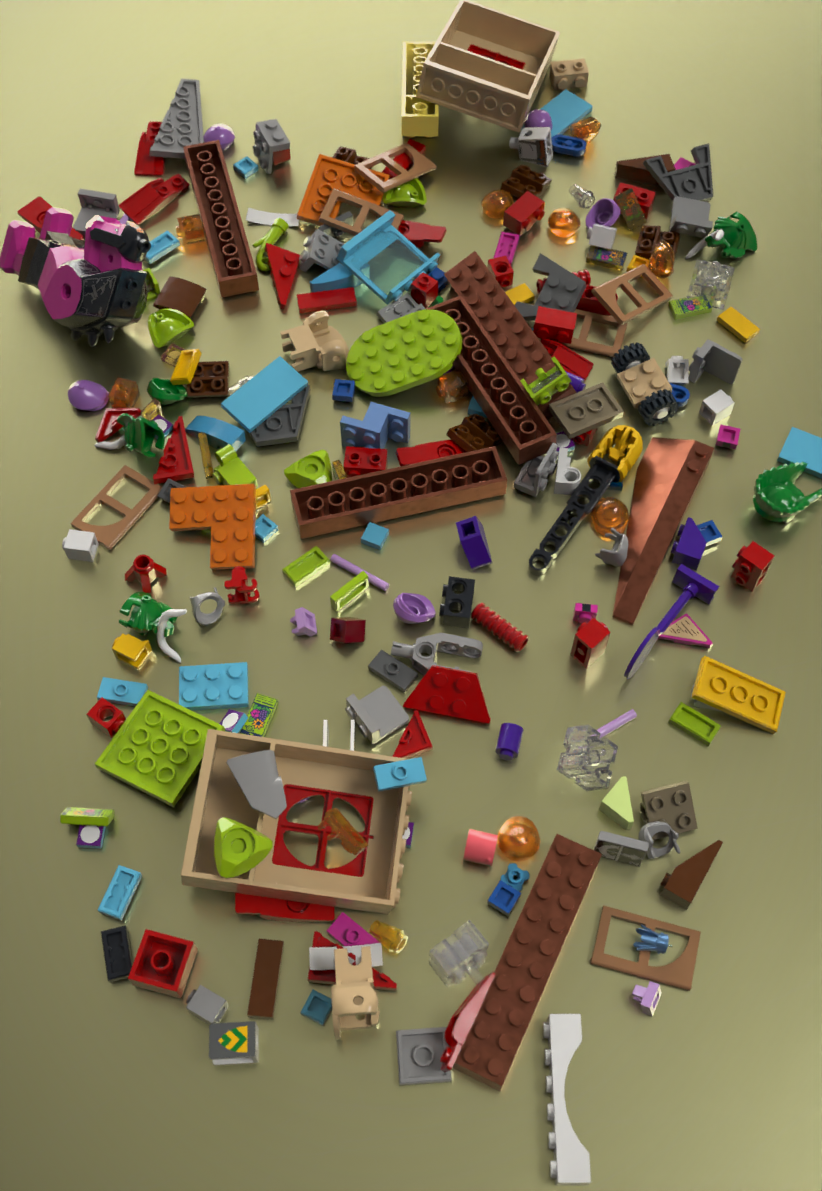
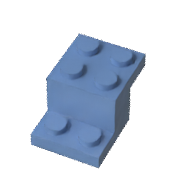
[340,402,411,449]

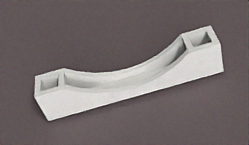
[543,1014,591,1186]

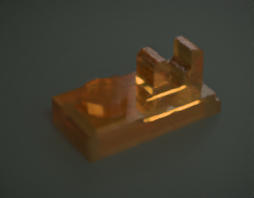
[318,808,369,856]

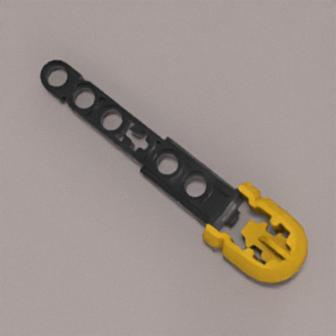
[529,425,643,575]

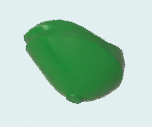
[147,378,187,405]

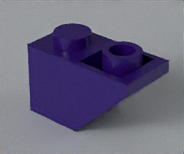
[456,516,493,570]
[670,517,707,571]

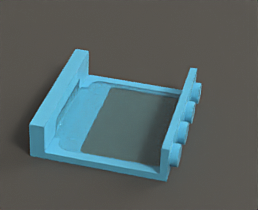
[337,210,440,305]

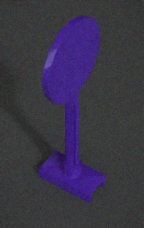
[624,564,719,679]

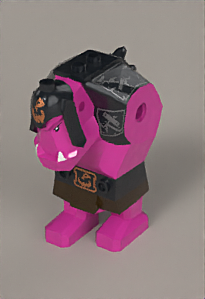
[0,207,151,347]

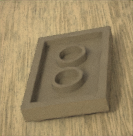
[549,382,624,439]

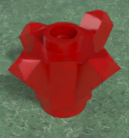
[125,554,167,593]

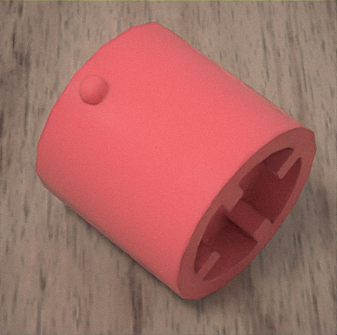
[463,829,498,866]

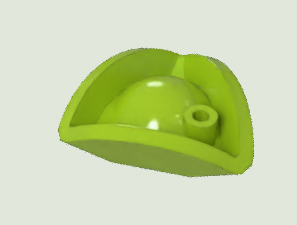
[383,178,427,207]
[148,308,194,348]
[284,449,332,488]
[214,817,273,878]

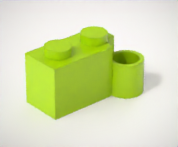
[212,444,258,489]

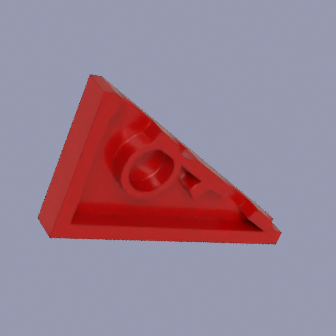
[264,243,300,310]
[153,416,194,484]
[308,931,397,991]

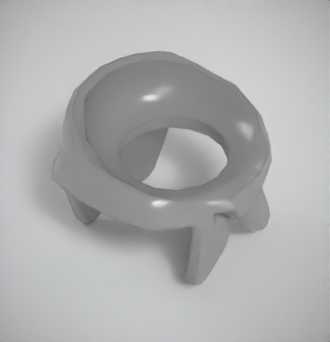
[595,528,628,567]
[189,587,225,625]
[638,821,680,859]

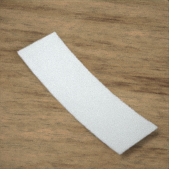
[246,208,299,226]
[309,943,383,970]

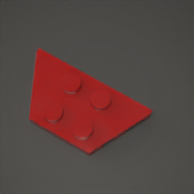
[403,665,491,724]

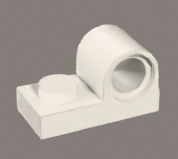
[554,448,581,495]

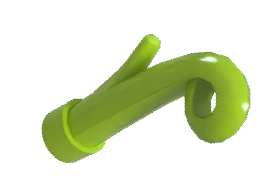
[253,218,289,271]

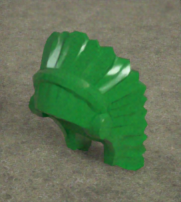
[753,462,822,523]

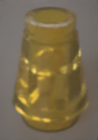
[369,920,408,953]

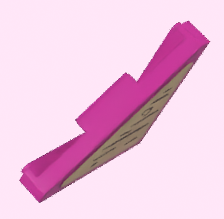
[657,613,713,648]

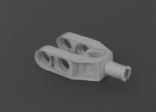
[391,633,483,676]

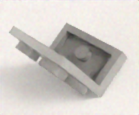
[253,119,290,174]
[73,189,120,234]
[669,196,713,238]
[299,229,345,272]
[688,339,742,384]
[513,442,559,497]
[345,686,409,745]

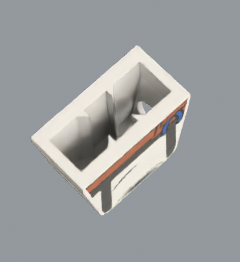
[509,127,553,167]

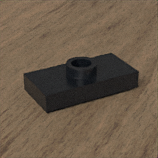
[101,925,133,983]

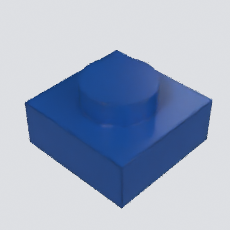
[428,267,449,293]
[332,379,355,402]
[697,520,723,547]
[487,880,521,916]

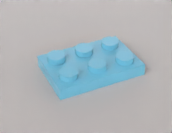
[179,662,249,711]

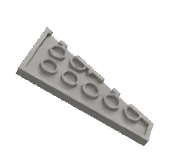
[149,78,204,159]

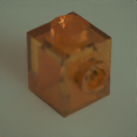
[175,214,205,245]
[436,369,469,404]
[108,377,140,408]

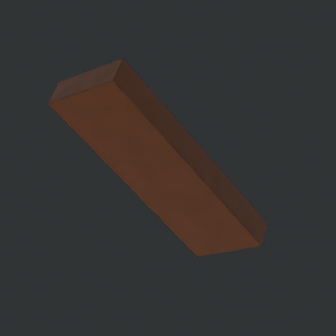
[247,939,284,1019]

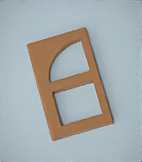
[354,143,436,193]
[319,188,404,249]
[591,264,673,325]
[541,309,628,358]
[71,465,163,550]
[590,905,701,991]

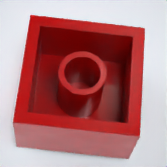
[128,929,198,999]

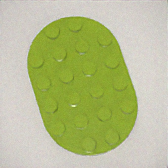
[346,309,462,397]

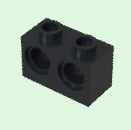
[439,576,475,628]

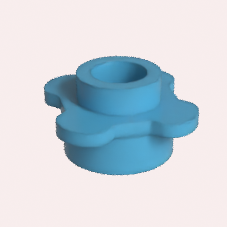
[501,863,530,892]

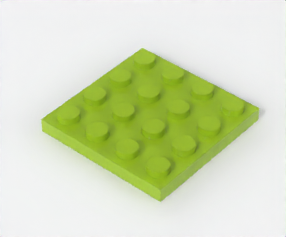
[95,690,225,807]

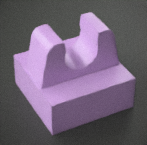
[290,607,318,637]
[632,981,662,1016]

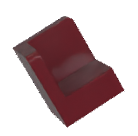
[330,617,366,643]

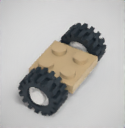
[611,342,679,426]

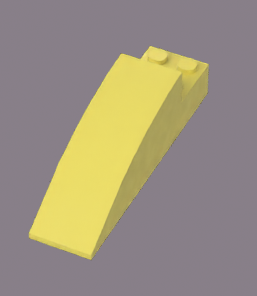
[402,42,439,138]

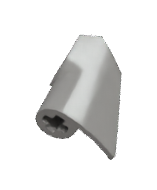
[227,750,287,819]

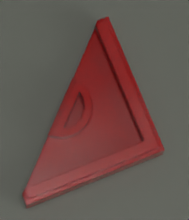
[95,408,141,442]
[392,710,433,759]

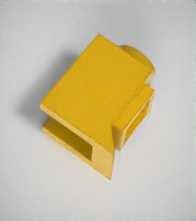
[112,633,152,669]

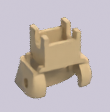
[280,311,349,372]
[331,946,379,1040]

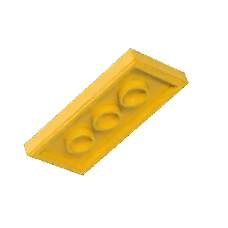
[691,656,786,734]

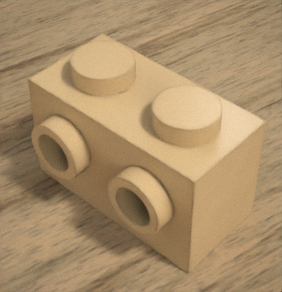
[549,58,589,90]

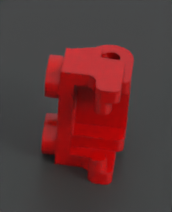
[224,566,260,604]

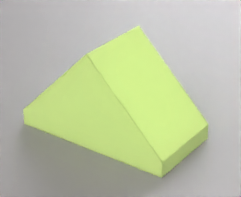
[599,776,634,830]

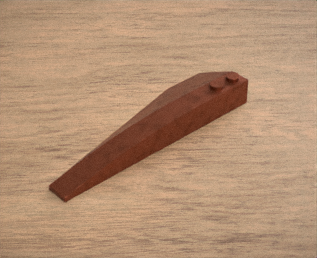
[612,437,714,625]

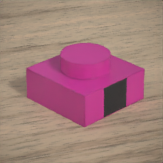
[716,424,740,450]
[573,603,598,623]

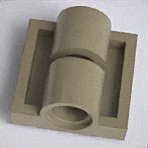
[640,781,698,840]

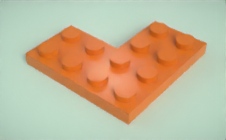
[297,154,390,226]
[169,484,256,570]

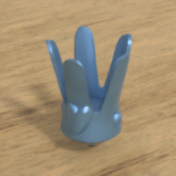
[633,924,673,954]

